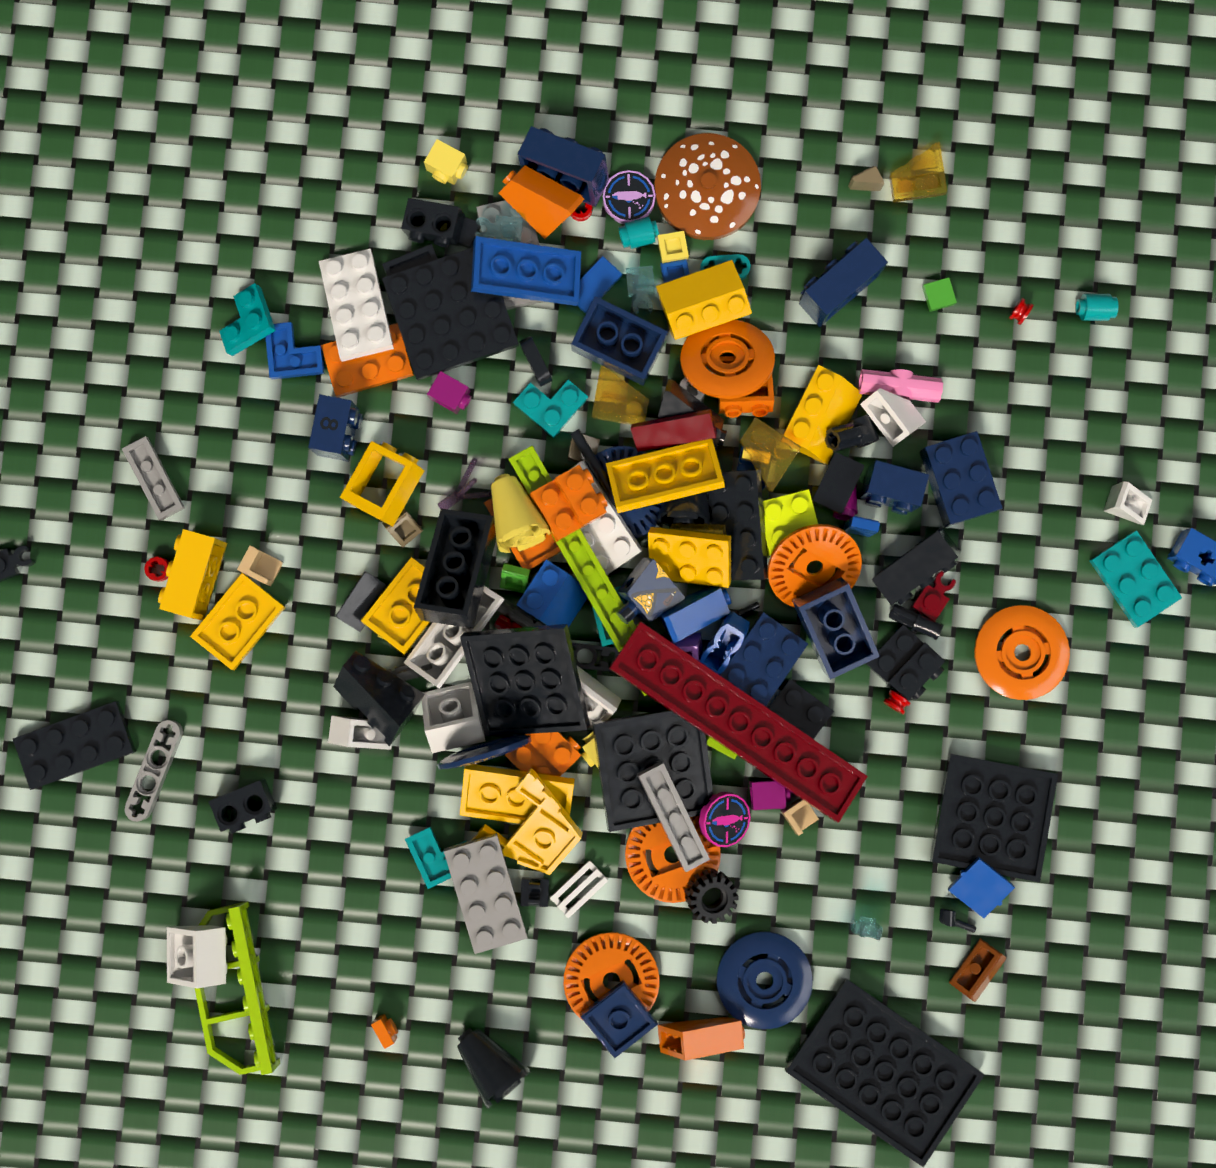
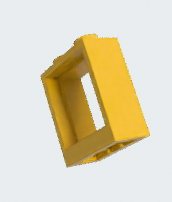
[340,441,425,527]

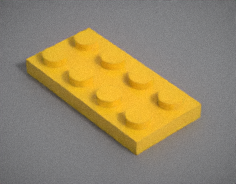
[606,439,725,513]
[460,764,575,824]

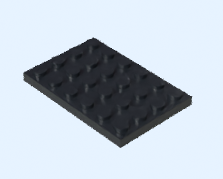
[784,978,985,1168]

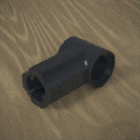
[825,415,880,452]

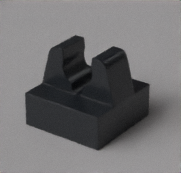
[520,877,549,907]

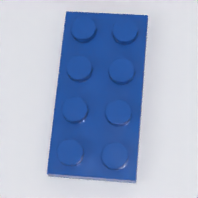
[471,236,581,306]

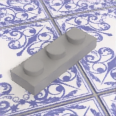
[122,436,185,521]

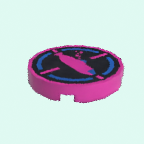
[699,792,751,847]

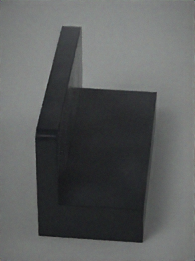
[812,452,864,514]

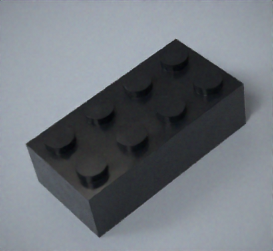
[413,508,496,629]

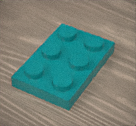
[1089,531,1182,628]

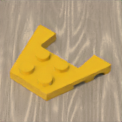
[472,768,583,875]

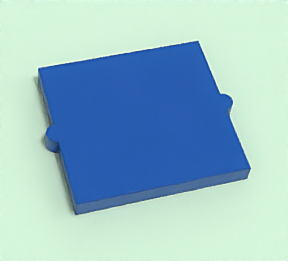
[948,857,1015,918]

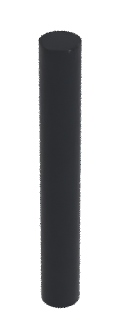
[570,429,615,504]

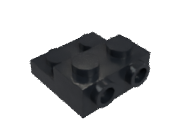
[865,624,945,701]

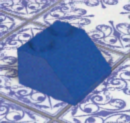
[516,559,587,627]

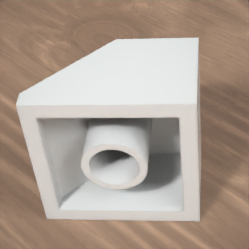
[422,682,485,753]
[167,925,228,988]

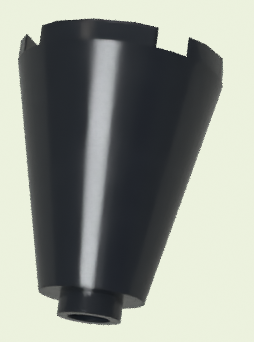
[656,492,711,532]
[457,1028,531,1109]

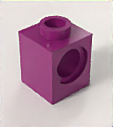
[427,371,472,414]
[749,780,791,810]

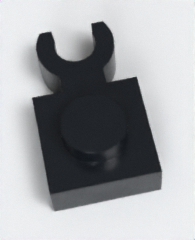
[0,546,36,582]

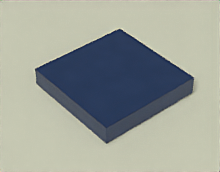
[580,980,658,1059]

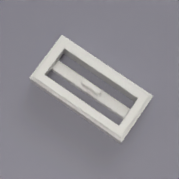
[550,860,608,918]

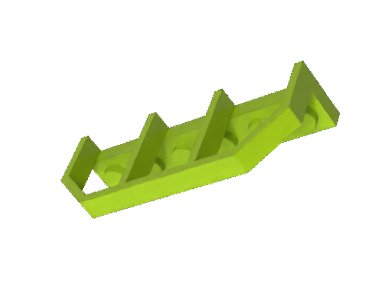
[195,901,281,1075]

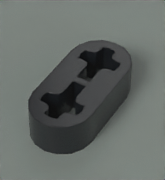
[519,336,553,387]

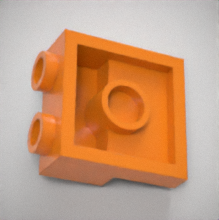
[718,356,774,418]
[529,465,608,542]
[505,732,581,776]

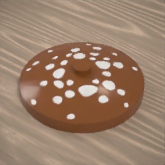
[654,133,761,240]

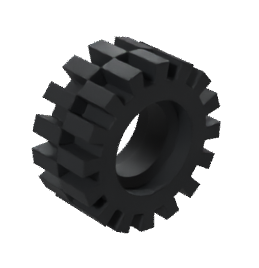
[685,869,739,924]

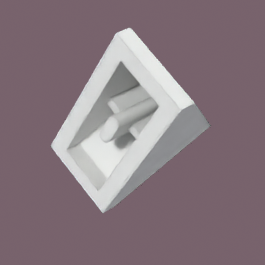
[1104,481,1152,525]

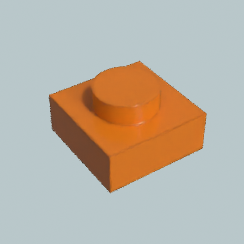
[371,1014,398,1049]

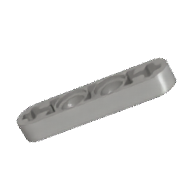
[124,720,183,822]

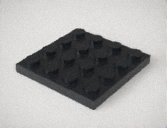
[382,247,519,381]
[460,624,590,736]
[592,709,713,832]
[930,754,1058,882]

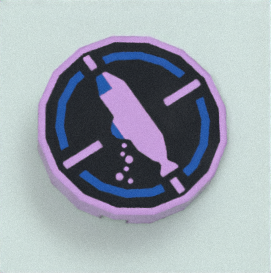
[603,170,656,224]

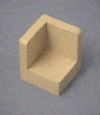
[237,546,283,586]
[781,798,819,836]

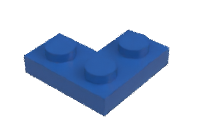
[266,322,325,380]

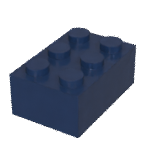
[517,126,609,207]
[799,238,888,327]
[571,296,668,386]
[920,431,1003,528]
[792,577,880,680]
[719,612,808,707]

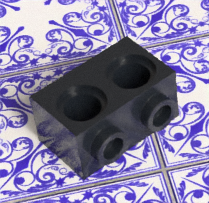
[401,198,466,248]
[209,779,277,834]

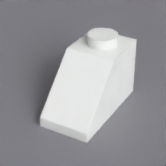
[860,388,926,447]
[328,716,392,750]

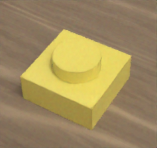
[657,231,689,263]

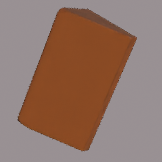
[949,938,1006,1002]

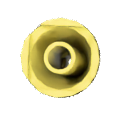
[491,474,551,553]

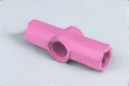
[858,369,943,403]

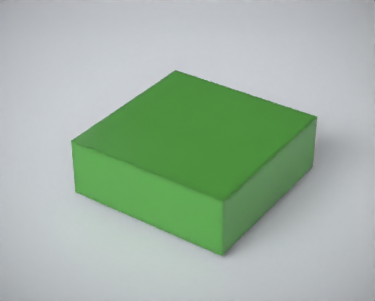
[922,278,957,312]
[499,563,530,593]

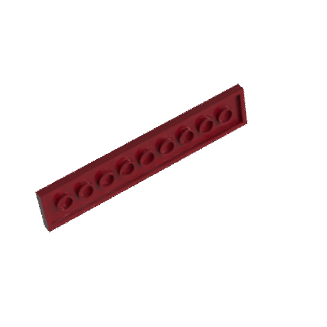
[609,622,868,823]

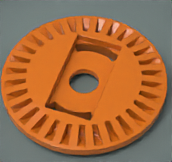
[680,320,775,399]
[767,524,862,607]
[974,605,1070,700]
[625,815,721,903]
[564,932,659,1019]

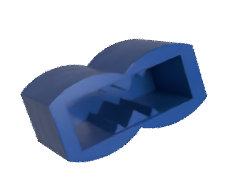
[700,612,750,675]

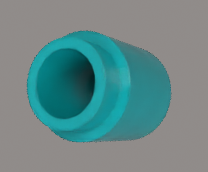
[618,216,659,249]
[1075,293,1118,321]

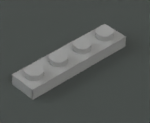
[637,761,710,872]

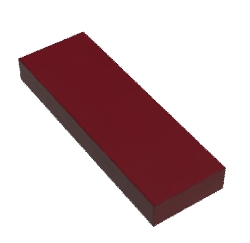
[631,409,717,452]

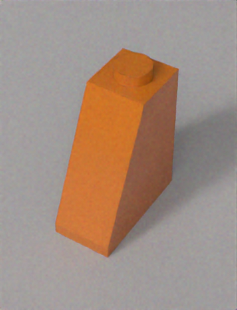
[499,165,584,239]
[658,1017,745,1061]

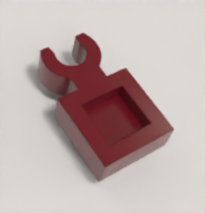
[911,571,956,621]

